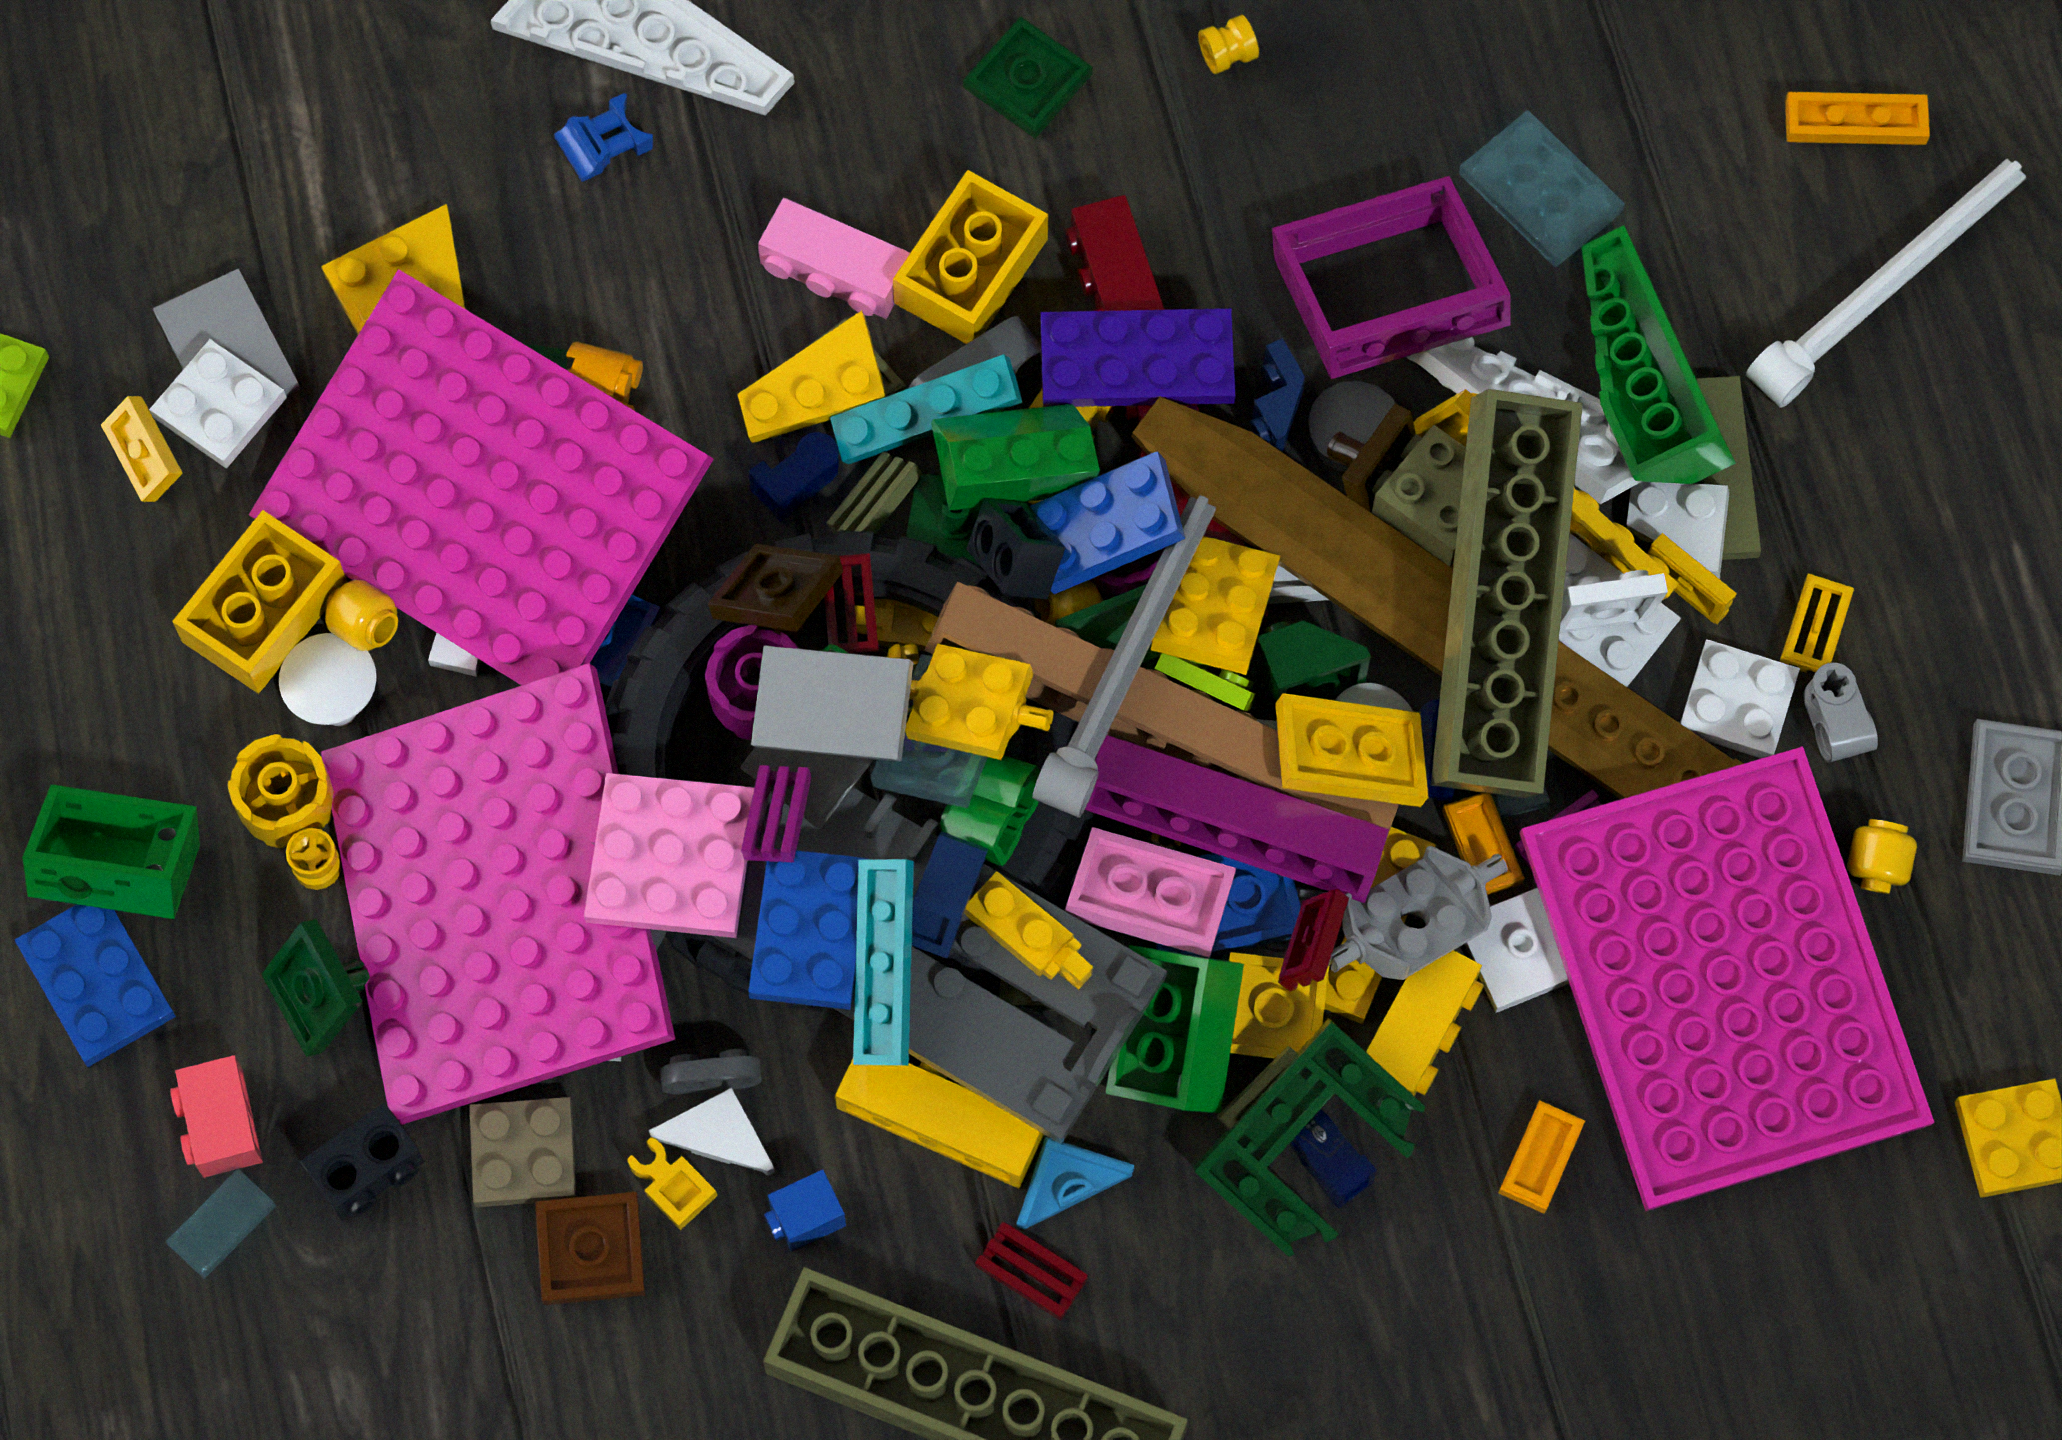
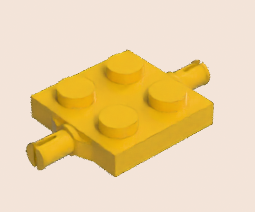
[905,644,1053,760]

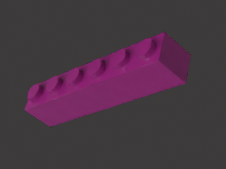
[1085,735,1389,903]

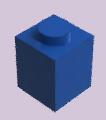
[764,1169,846,1252]

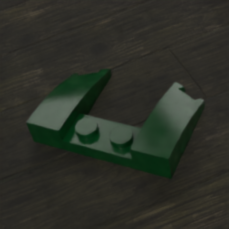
[1193,1018,1425,1257]

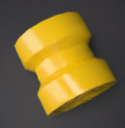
[1198,15,1259,74]
[285,828,342,890]

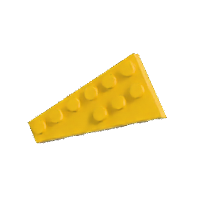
[321,204,466,334]
[1413,389,1679,600]

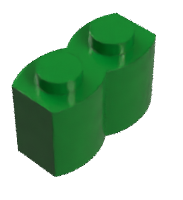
[941,755,1040,866]

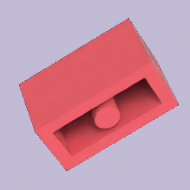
[170,1055,263,1178]

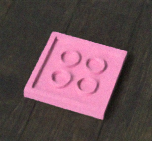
[584,773,754,938]

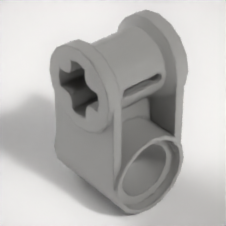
[1803,663,1878,763]

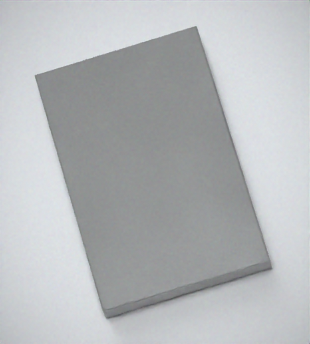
[153,268,300,396]
[751,646,914,762]
[1962,719,2062,876]

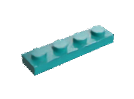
[830,354,1022,465]
[853,859,914,1066]

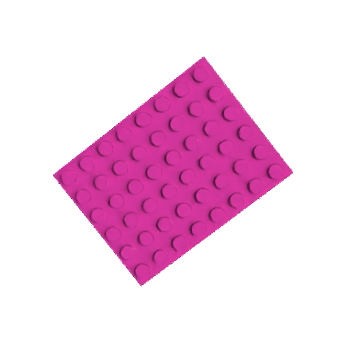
[249,269,714,685]
[321,663,675,1125]
[1519,747,1935,1211]

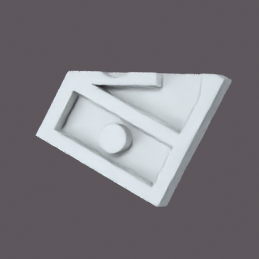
[1627,481,1729,579]

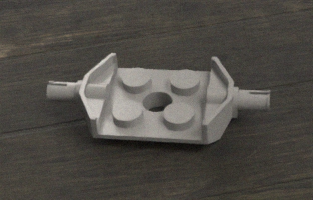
[1328,846,1508,980]

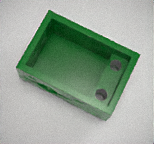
[23,784,200,919]

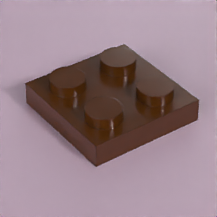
[535,1192,646,1305]

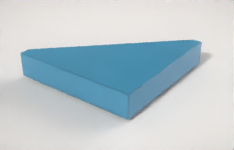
[1017,1137,1134,1230]

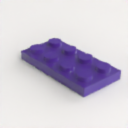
[1041,308,1235,407]

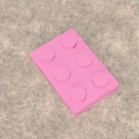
[1065,827,1236,958]

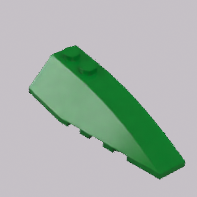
[1582,225,1736,484]

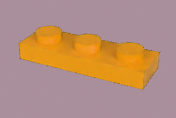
[1785,92,1930,145]

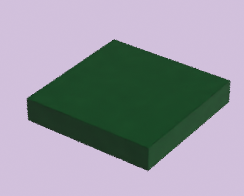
[963,16,1093,139]

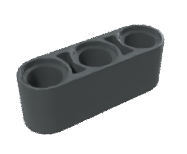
[908,316,1042,389]

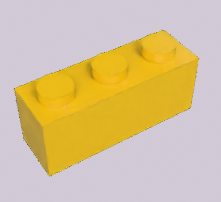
[1366,950,1484,1096]

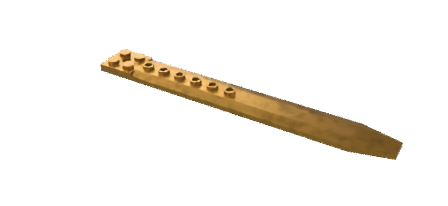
[1131,397,1744,799]

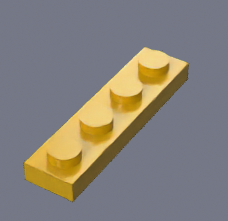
[1324,827,1436,1024]

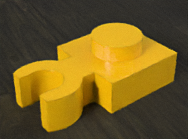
[627,1137,717,1230]

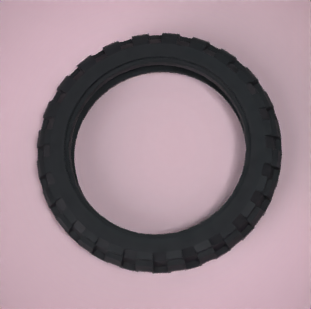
[605,531,1098,1013]

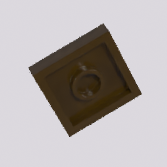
[1327,403,1416,520]
[708,544,843,642]

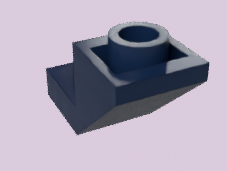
[1249,338,1305,453]
[912,831,989,958]

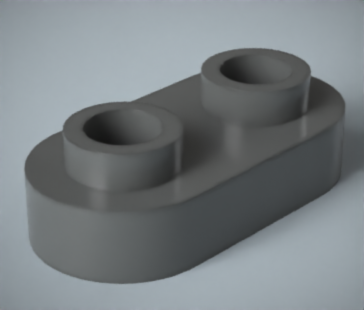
[660,1049,762,1094]

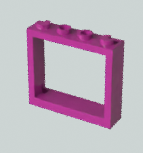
[1272,176,1510,379]

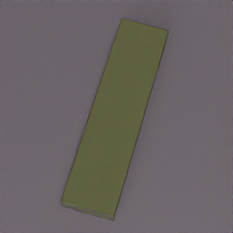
[1697,376,1761,560]

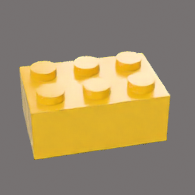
[893,170,1048,344]
[172,510,348,694]

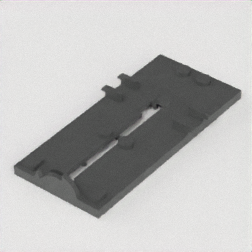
[711,750,1167,1144]

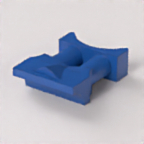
[554,93,653,182]

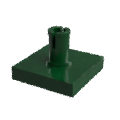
[906,473,981,565]
[261,918,370,1057]

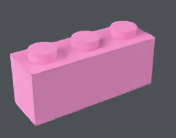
[758,197,910,319]

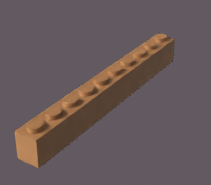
[925,581,1399,839]

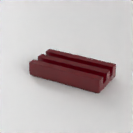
[824,553,879,655]
[1278,888,1349,992]
[975,1221,1088,1321]

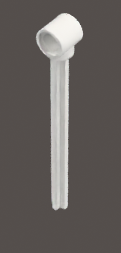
[1746,159,2026,408]

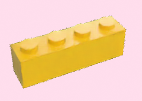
[835,1059,1044,1189]

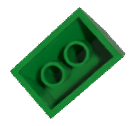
[931,404,1100,511]
[1105,945,1244,1113]

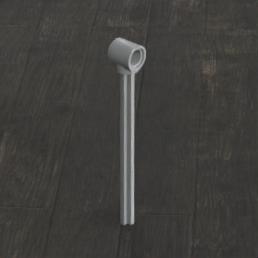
[1032,495,1216,818]

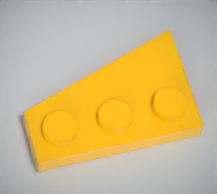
[737,310,887,443]

